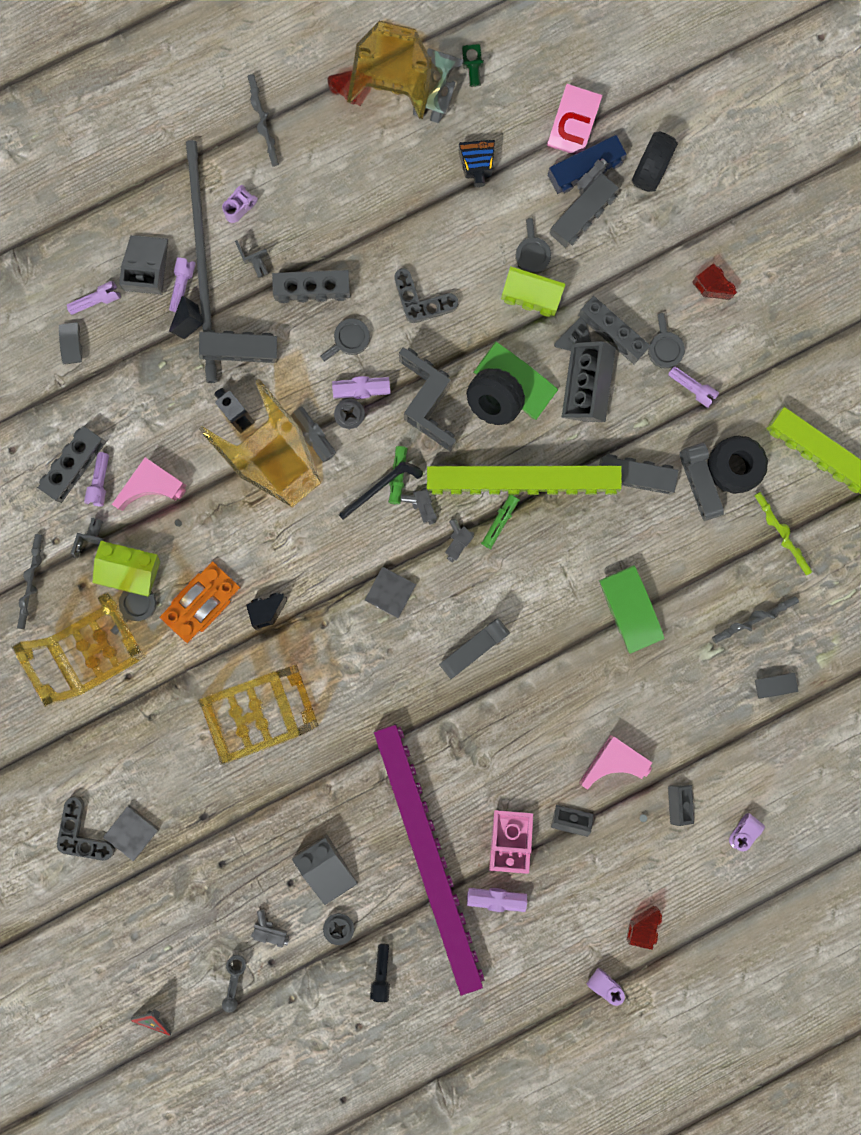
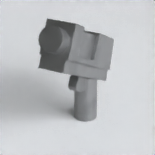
[577,158,608,195]
[401,488,437,525]
[445,518,474,563]
[251,909,289,948]

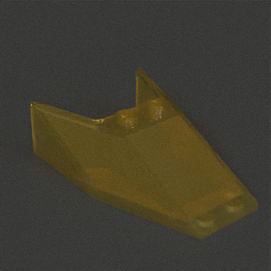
[347,20,432,119]
[199,379,321,508]

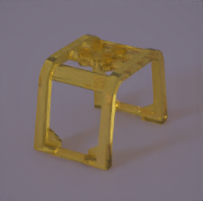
[12,592,147,707]
[198,664,319,765]

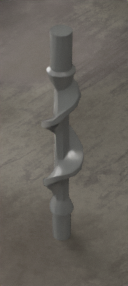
[247,74,279,167]
[17,534,43,630]
[712,596,799,644]

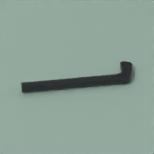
[339,462,423,520]

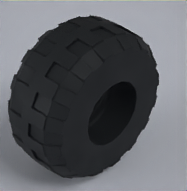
[631,131,678,192]
[466,368,525,425]
[707,435,768,494]

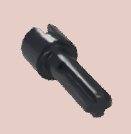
[370,943,390,1002]

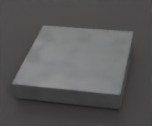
[365,567,416,618]
[103,805,159,861]

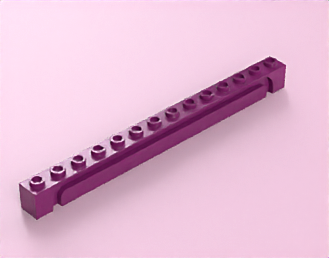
[374,724,485,996]

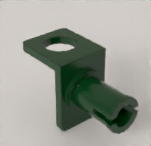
[462,44,484,87]

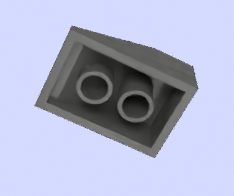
[292,834,358,905]

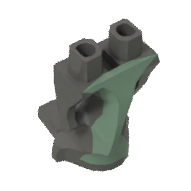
[411,48,463,123]

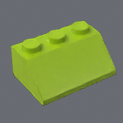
[501,266,566,317]
[92,541,161,597]

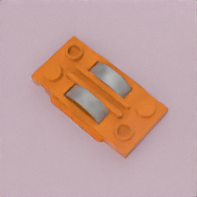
[159,561,241,644]

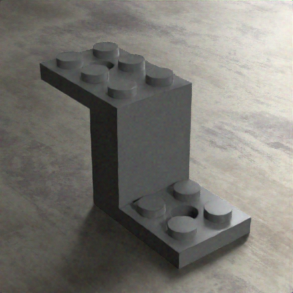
[399,347,456,452]

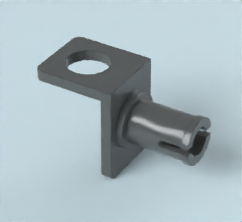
[235,240,269,278]
[71,518,104,558]

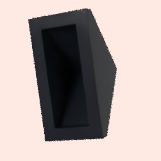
[169,296,203,339]

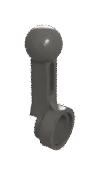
[222,955,247,1013]

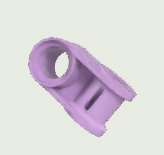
[222,185,258,223]
[729,813,765,851]
[586,968,625,1006]

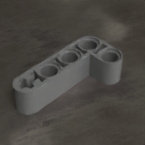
[680,442,724,521]
[439,618,510,680]

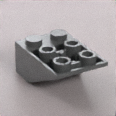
[119,235,168,295]

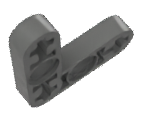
[394,269,458,323]
[57,796,115,861]

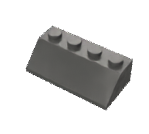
[561,341,616,422]

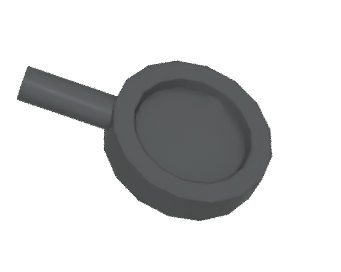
[515,218,551,274]
[648,313,685,369]
[320,318,370,362]
[110,591,157,635]

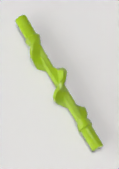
[754,491,813,576]

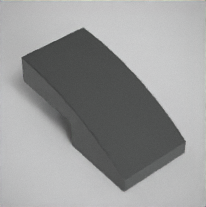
[59,322,82,365]
[755,673,799,699]

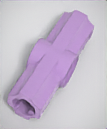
[332,376,390,399]
[467,888,527,912]

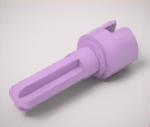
[169,257,196,313]
[67,281,121,315]
[668,366,719,408]
[84,452,109,507]

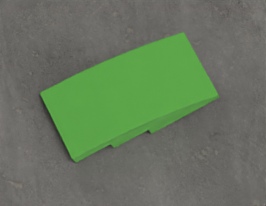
[473,342,558,420]
[599,565,665,654]

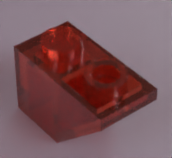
[327,70,372,106]
[692,263,738,300]
[626,906,662,950]

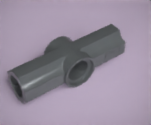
[290,407,337,463]

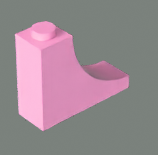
[112,457,187,511]
[579,735,652,789]

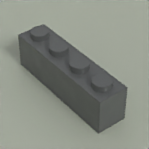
[549,173,619,249]
[199,329,277,363]
[599,454,679,495]

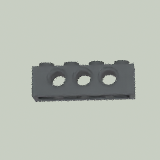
[272,270,350,303]
[578,295,651,365]
[37,426,106,503]

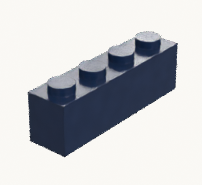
[547,135,627,194]

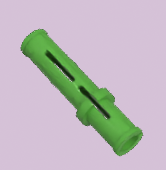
[388,446,408,505]
[481,495,520,549]

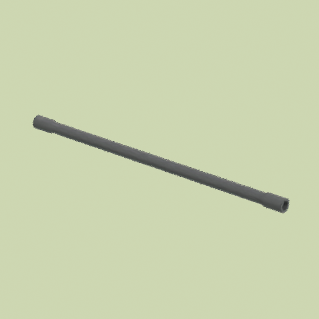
[186,140,218,383]

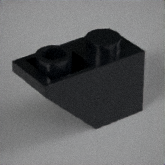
[246,592,287,630]

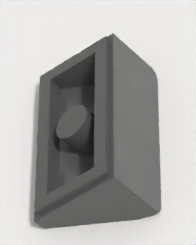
[668,785,694,826]
[551,805,594,837]

